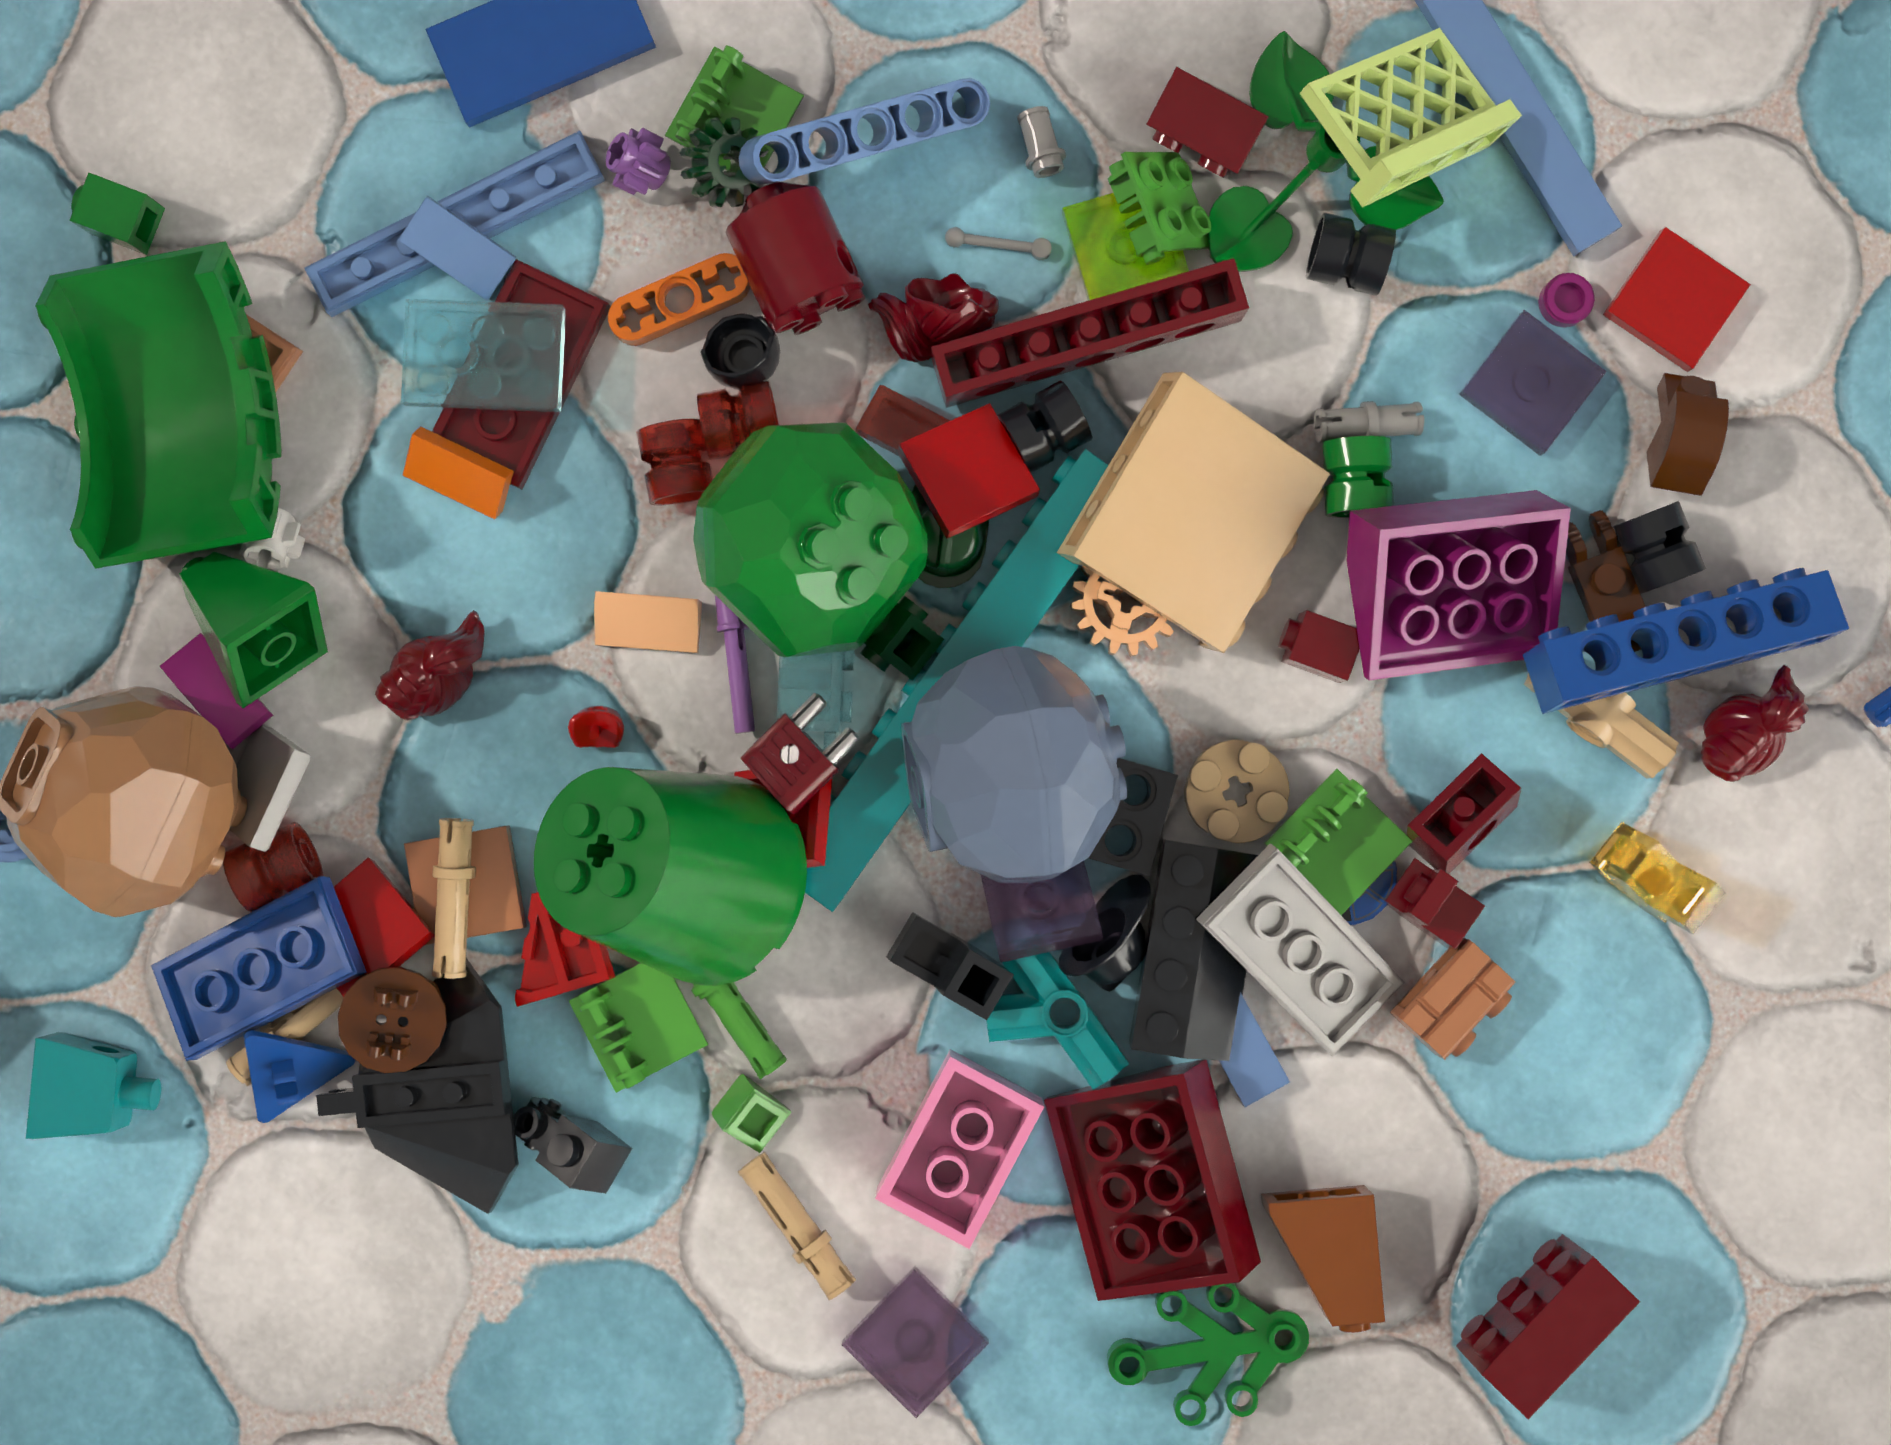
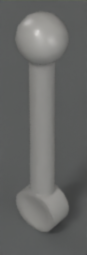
[945,227,1052,260]

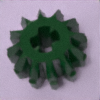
[679,117,769,208]

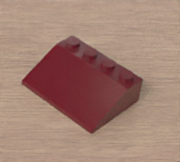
[1044,1059,1261,1301]

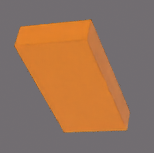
[403,426,514,519]

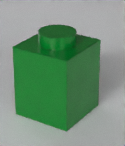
[69,172,165,255]

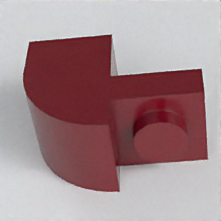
[1385,858,1485,949]

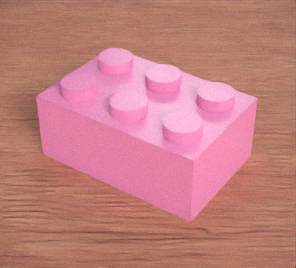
[875,1049,1044,1249]

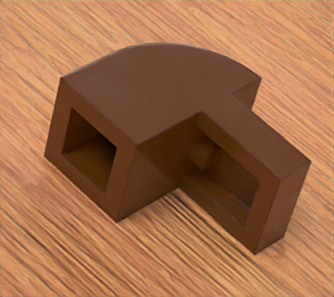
[1646,373,1729,496]

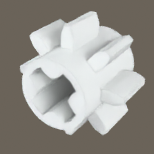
[239,508,305,571]

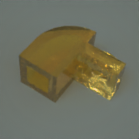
[1589,822,1726,934]

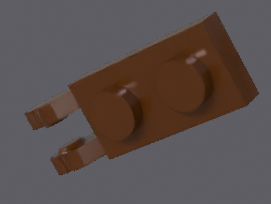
[1566,510,1646,652]

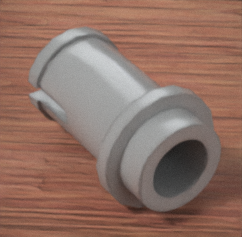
[1017,106,1066,178]

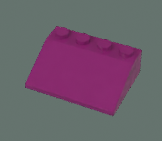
[1347,490,1571,681]

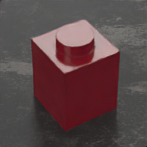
[1278,610,1360,683]

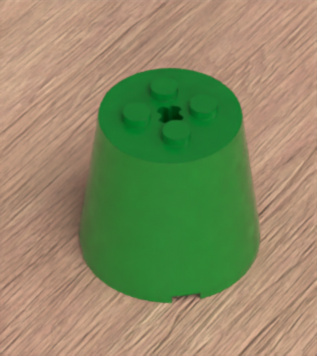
[534,767,807,986]

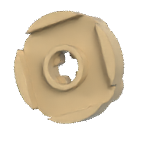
[1184,740,1290,843]

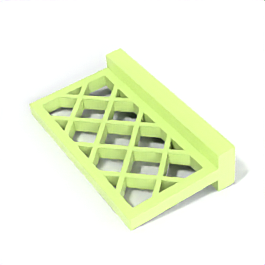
[1300,28,1522,208]

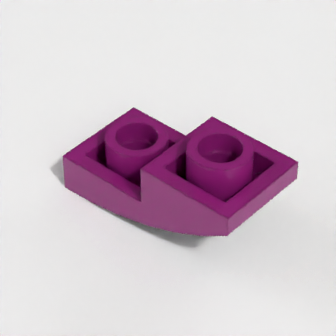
[160,633,274,749]

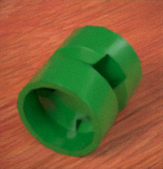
[1323,436,1394,518]

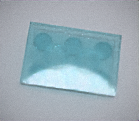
[401,298,566,412]

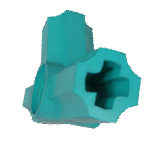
[986,934,1130,1090]

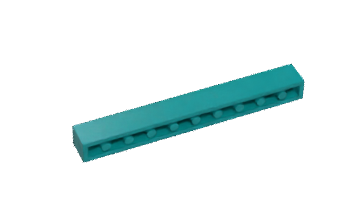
[805,449,1108,912]

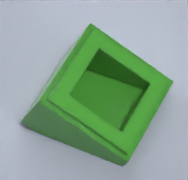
[712,1074,791,1153]

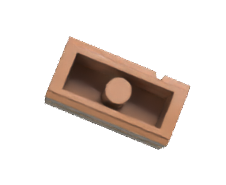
[1390,938,1516,1060]

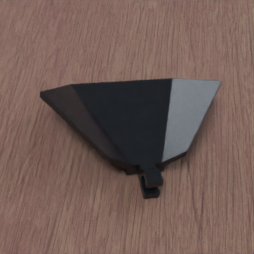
[316,958,519,1214]

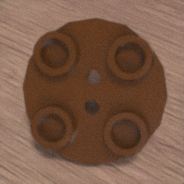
[338,967,447,1073]

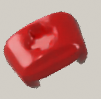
[568,706,624,748]

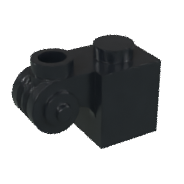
[514,1097,633,1194]

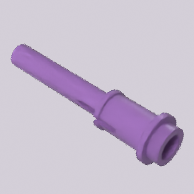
[715,596,755,734]

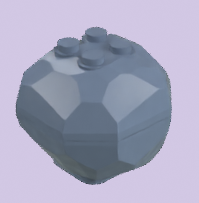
[901,646,1127,883]

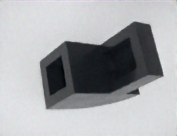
[886,912,1014,1020]

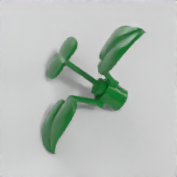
[1208,31,1444,272]

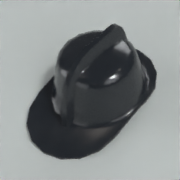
[1059,875,1151,992]

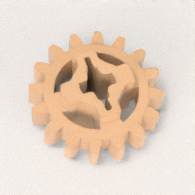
[1070,566,1174,657]

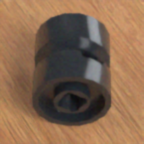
[1306,212,1396,296]
[997,380,1093,473]
[1613,501,1706,594]

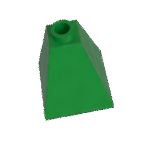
[179,552,328,709]

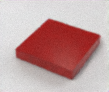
[1603,227,1751,372]
[897,403,1040,539]
[334,857,435,997]

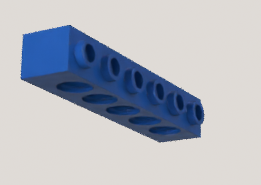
[1523,568,1849,714]

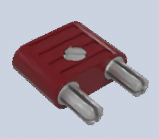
[740,693,860,815]

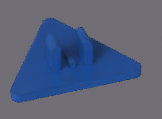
[244,1030,355,1123]

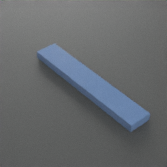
[1415,0,1622,257]
[304,131,606,317]

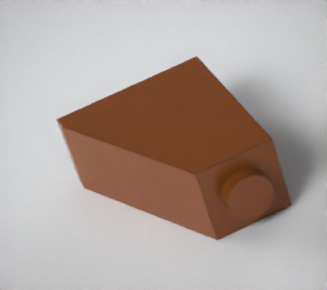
[1261,1185,1385,1333]

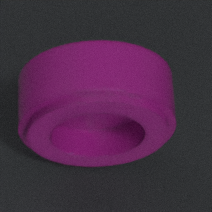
[1538,273,1595,328]

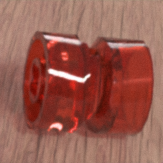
[697,380,779,460]
[636,419,713,506]
[223,822,323,912]

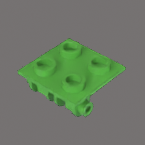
[665,45,804,171]
[1108,152,1211,265]
[1264,768,1413,916]
[569,963,708,1093]

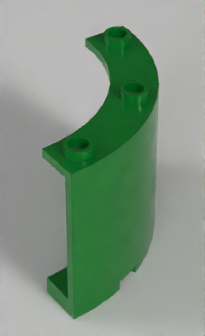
[35,241,282,569]

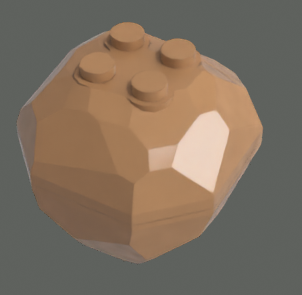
[0,686,247,917]

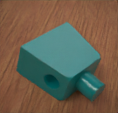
[26,1032,162,1139]

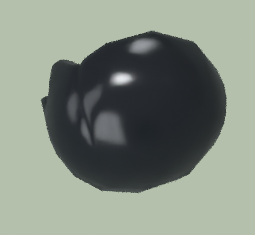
[700,313,780,391]

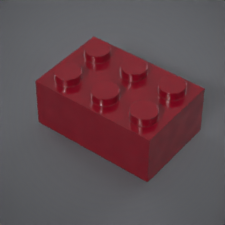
[1456,1234,1640,1420]

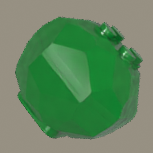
[693,423,928,658]

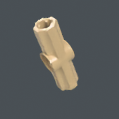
[1524,673,1679,779]

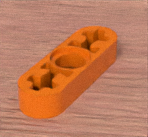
[608,253,750,346]

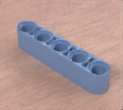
[739,78,990,185]

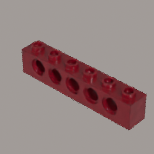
[931,258,1249,408]

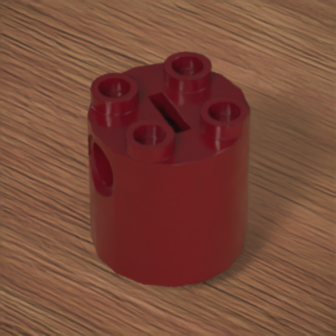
[725,182,865,335]

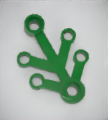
[1107,1283,1309,1426]

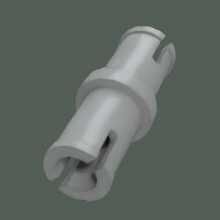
[1314,401,1424,443]

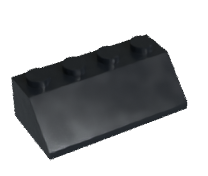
[1129,839,1258,1061]

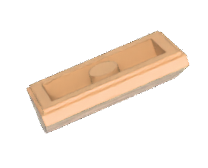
[594,591,702,653]

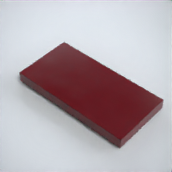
[432,259,611,490]

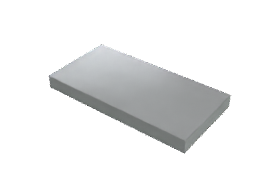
[1196,844,1405,1057]

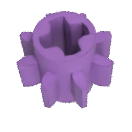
[606,127,671,195]

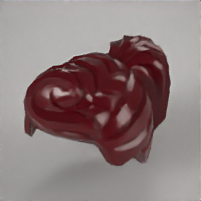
[868,273,999,363]
[375,610,485,720]
[1701,665,1809,782]

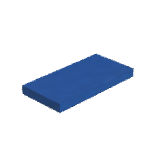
[425,0,656,128]
[151,876,367,1061]

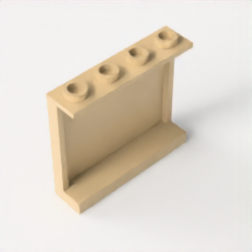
[1057,372,1330,653]

